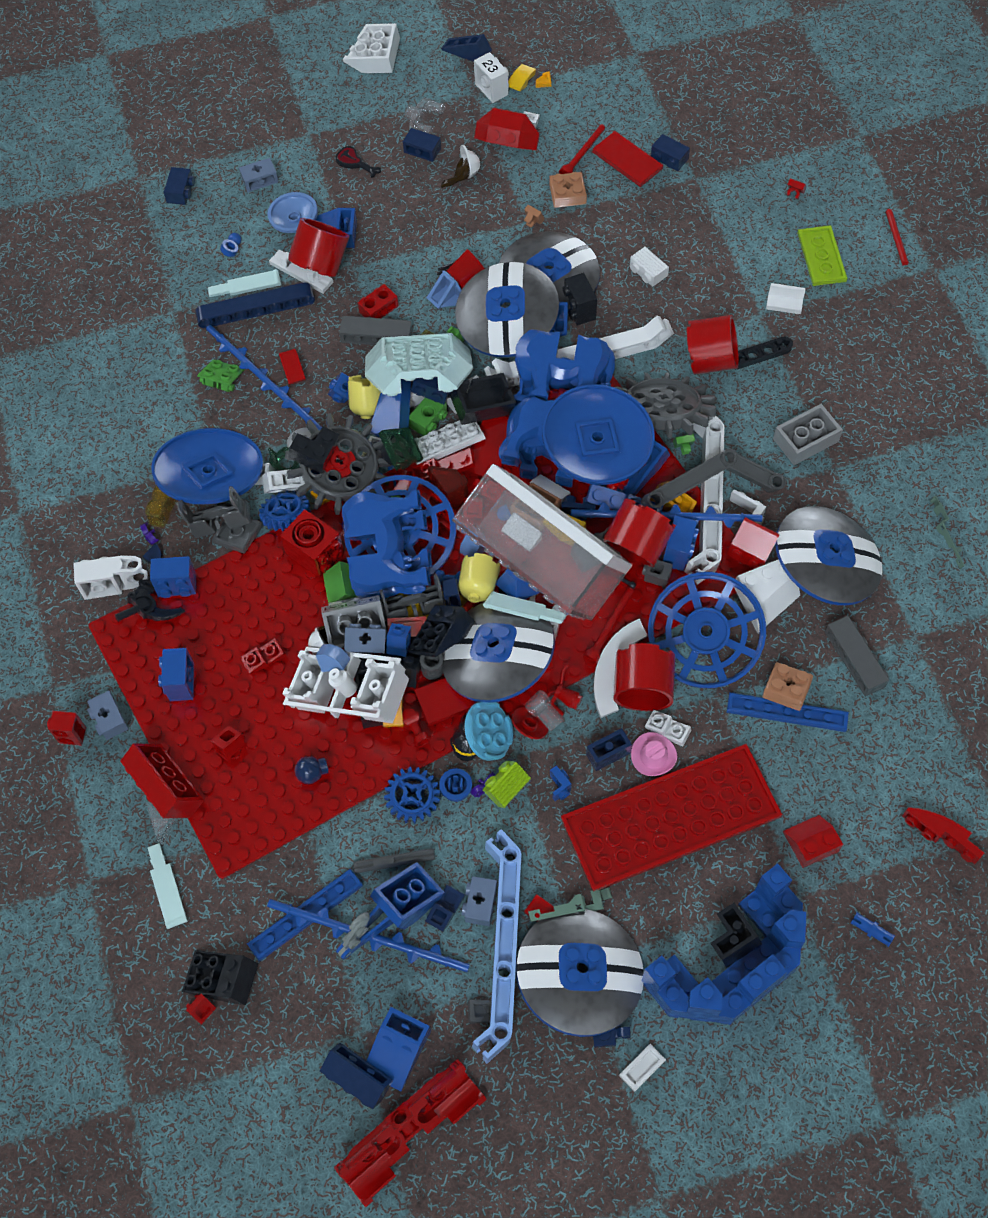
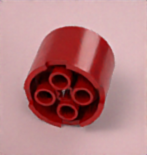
[288,218,350,277]
[687,315,739,375]
[603,498,676,567]
[613,643,675,711]

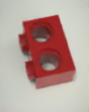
[358,284,399,319]
[47,711,87,746]

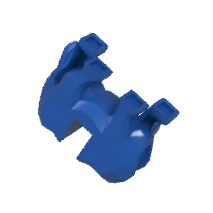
[513,330,615,405]
[498,397,602,487]
[342,489,432,599]

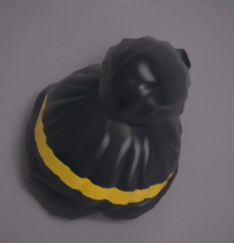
[450,715,477,762]

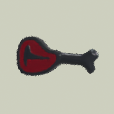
[336,146,381,178]

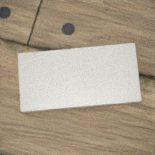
[409,420,485,465]

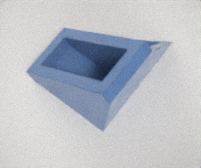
[427,271,462,309]

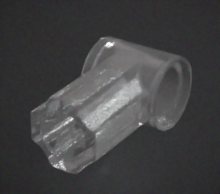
[525,690,565,731]

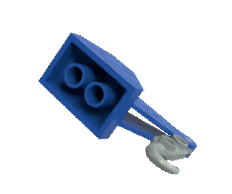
[336,862,445,960]

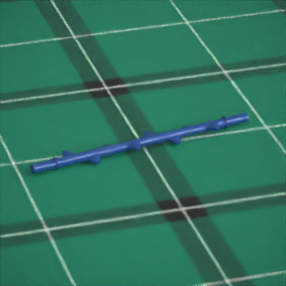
[206,325,322,430]
[571,502,763,528]
[267,899,470,972]

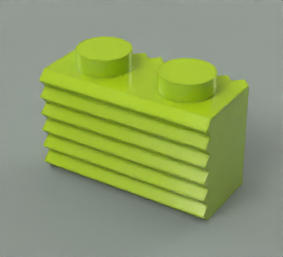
[482,761,531,808]

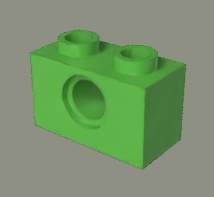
[409,398,448,436]

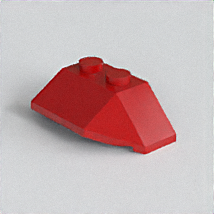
[474,108,540,150]

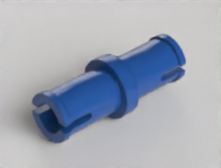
[850,912,895,947]

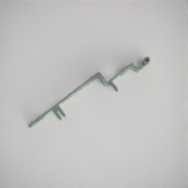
[930,496,965,569]
[528,888,612,922]

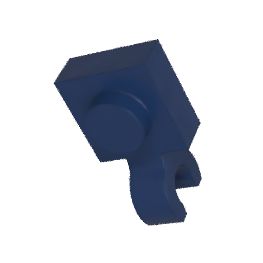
[593,1027,631,1048]

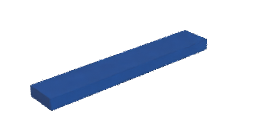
[726,692,849,732]
[247,869,363,962]

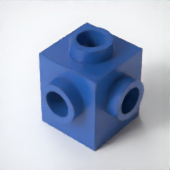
[328,373,349,403]

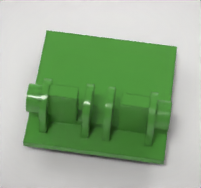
[197,359,245,392]

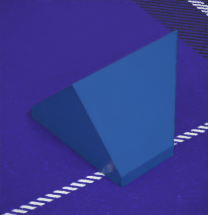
[496,568,541,600]

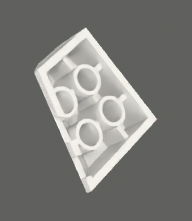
[343,23,400,73]
[734,559,800,633]

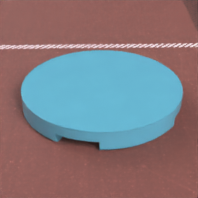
[465,701,513,761]

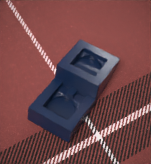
[425,885,466,932]

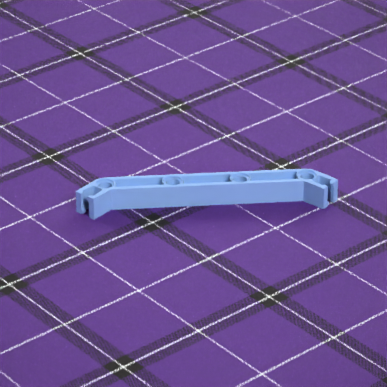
[472,829,521,1064]

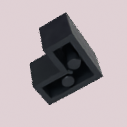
[562,273,597,326]
[288,426,340,474]
[711,903,762,968]

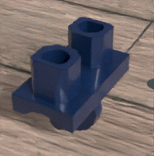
[562,495,596,521]

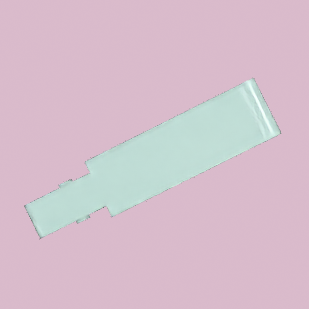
[208,269,281,297]
[483,591,567,624]
[148,843,188,929]

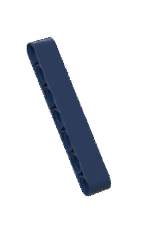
[195,283,315,329]

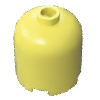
[348,375,381,419]
[458,553,500,603]

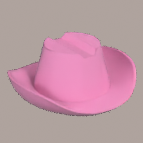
[631,732,677,776]

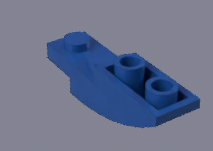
[585,484,664,512]

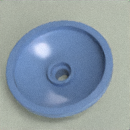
[268,192,318,233]

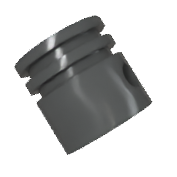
[420,654,444,680]

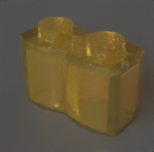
[145,485,176,528]

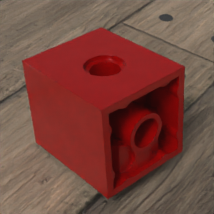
[280,509,344,578]

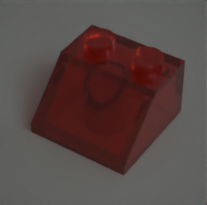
[428,466,469,510]

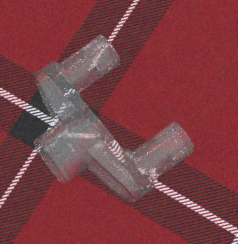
[405,97,445,134]

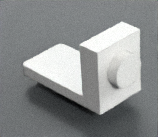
[730,490,766,525]

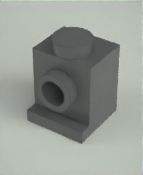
[642,560,673,589]

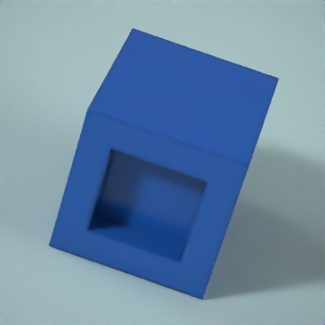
[386,623,411,657]

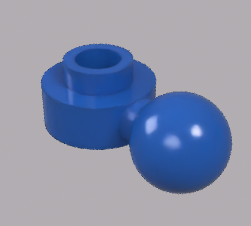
[220,233,241,257]

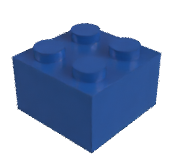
[663,515,699,571]
[150,556,196,598]
[158,648,194,701]

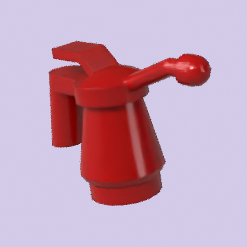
[544,663,583,720]

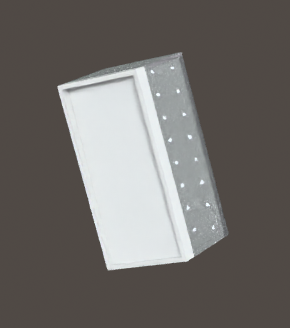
[452,464,632,620]

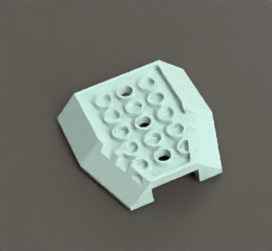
[365,333,473,396]

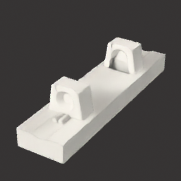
[269,249,333,294]

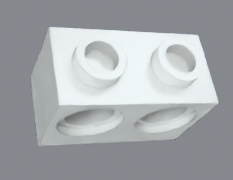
[262,470,305,494]

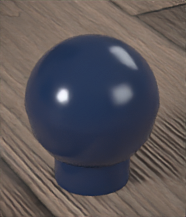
[295,756,329,784]

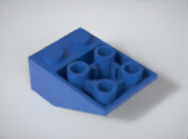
[315,208,357,248]
[367,1007,431,1092]

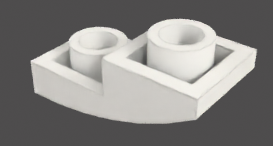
[645,710,691,746]

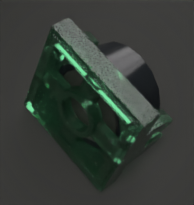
[378,427,423,471]

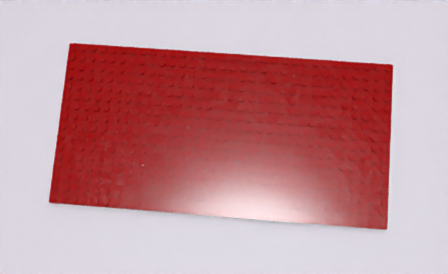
[88,376,753,879]

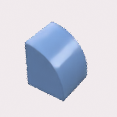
[460,529,486,557]
[316,644,350,672]

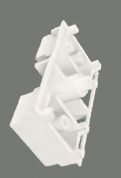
[282,647,409,724]

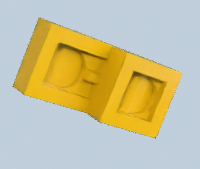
[508,64,536,91]

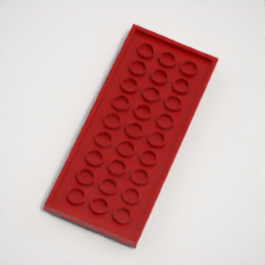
[561,744,782,891]

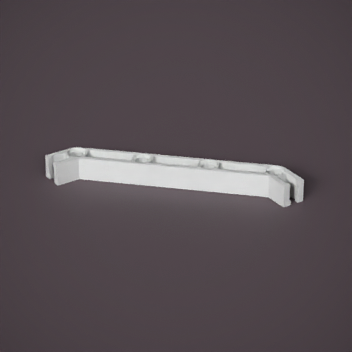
[484,315,674,388]
[684,415,724,585]

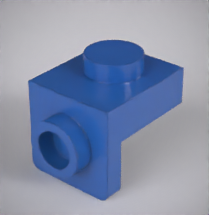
[550,765,571,801]

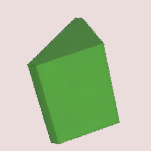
[323,561,357,604]

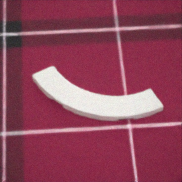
[594,619,648,718]

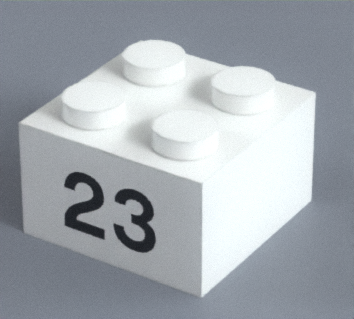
[474,52,509,103]

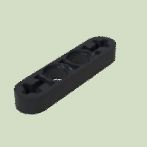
[735,336,793,370]

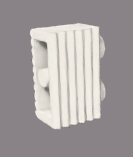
[630,247,669,287]

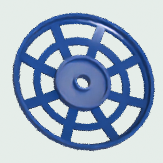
[344,475,457,577]
[648,572,766,688]

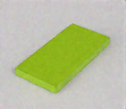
[797,225,847,286]

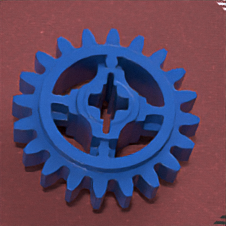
[259,491,311,531]
[384,767,440,824]

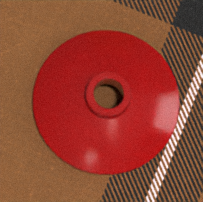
[512,707,548,739]

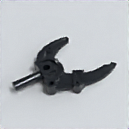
[115,578,185,621]

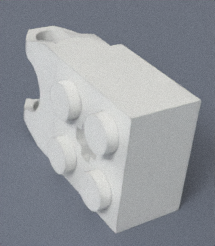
[74,556,148,600]

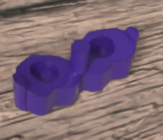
[140,522,159,545]
[471,772,495,797]

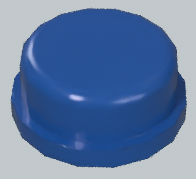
[439,768,473,802]

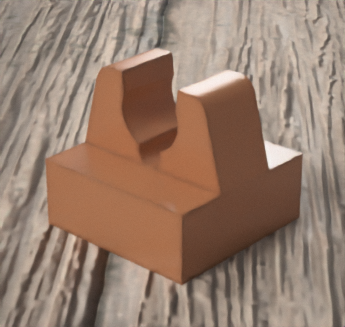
[524,205,544,228]

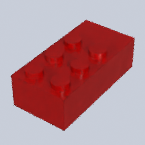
[120,743,204,818]

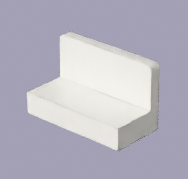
[766,283,805,314]

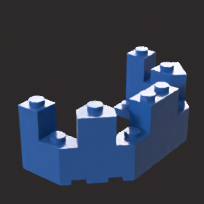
[642,863,806,1025]

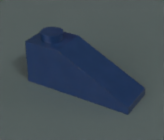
[441,34,492,61]

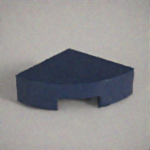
[142,544,162,564]

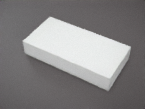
[619,1044,666,1092]

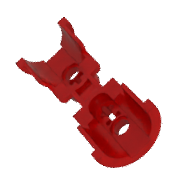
[334,1059,487,1208]

